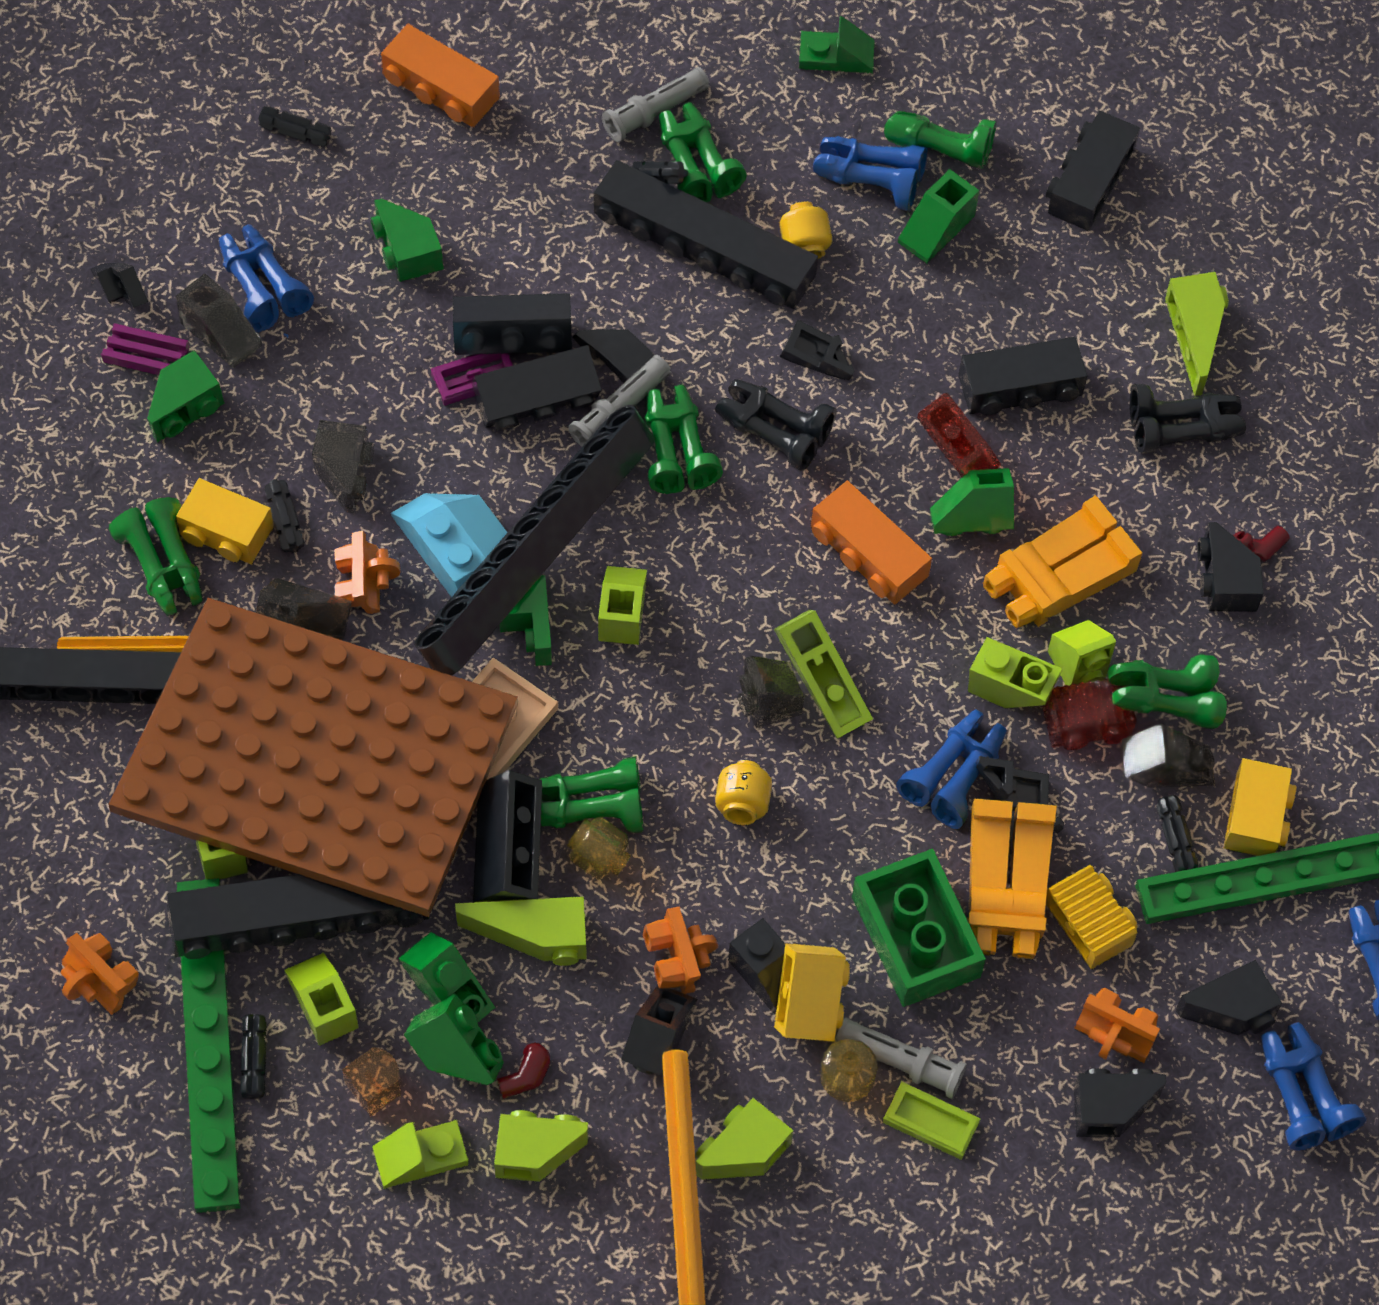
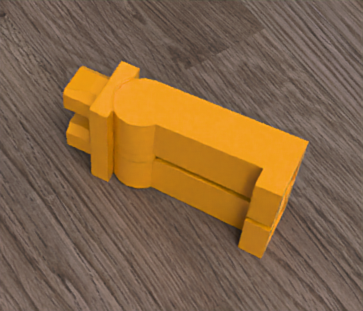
[983,495,1142,628]
[967,799,1057,959]

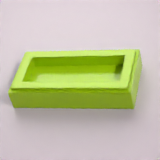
[883,1082,981,1160]

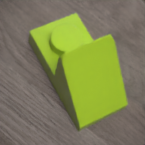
[372,1120,469,1189]

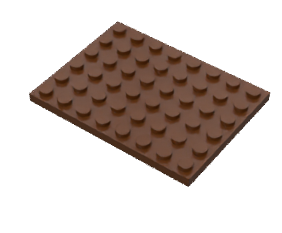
[108,598,518,917]

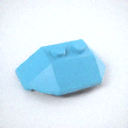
[391,493,508,597]

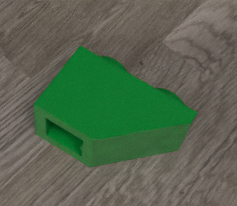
[897,169,979,264]
[370,198,444,282]
[147,350,225,442]
[930,468,1014,536]
[398,932,495,1022]
[404,994,504,1085]

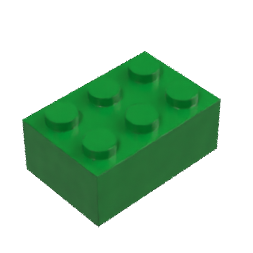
[852,848,986,1007]

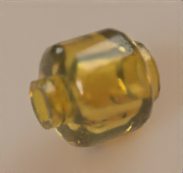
[566,817,631,880]
[820,1039,878,1102]

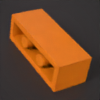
[381,24,500,128]
[811,480,932,605]

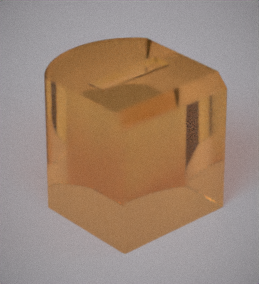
[342,1047,402,1116]

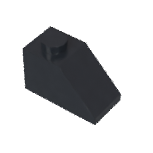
[728,918,785,1016]
[1176,960,1282,1035]
[621,985,698,1076]

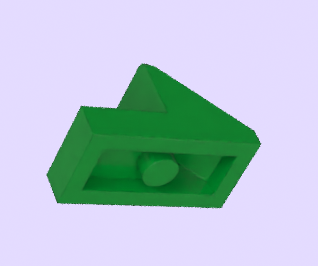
[799,16,875,73]
[500,575,552,666]

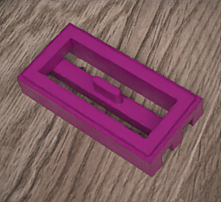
[101,323,190,375]
[431,353,513,406]

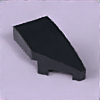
[91,263,148,308]
[780,320,854,380]
[572,329,654,383]
[976,756,1049,811]

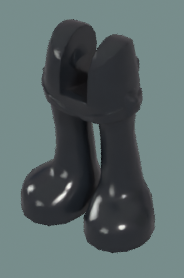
[715,379,837,471]
[1129,384,1246,454]

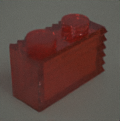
[917,393,1001,477]
[1042,679,1137,750]

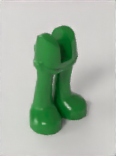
[659,102,747,203]
[884,111,997,169]
[644,384,723,494]
[108,497,203,616]
[1107,654,1227,729]
[540,756,644,833]

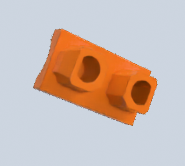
[335,531,400,614]
[643,906,718,994]
[60,933,139,1015]
[1074,988,1160,1063]

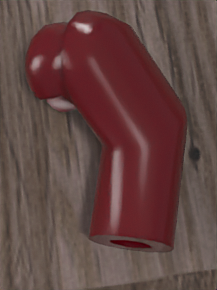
[1233,525,1290,562]
[497,1042,550,1099]

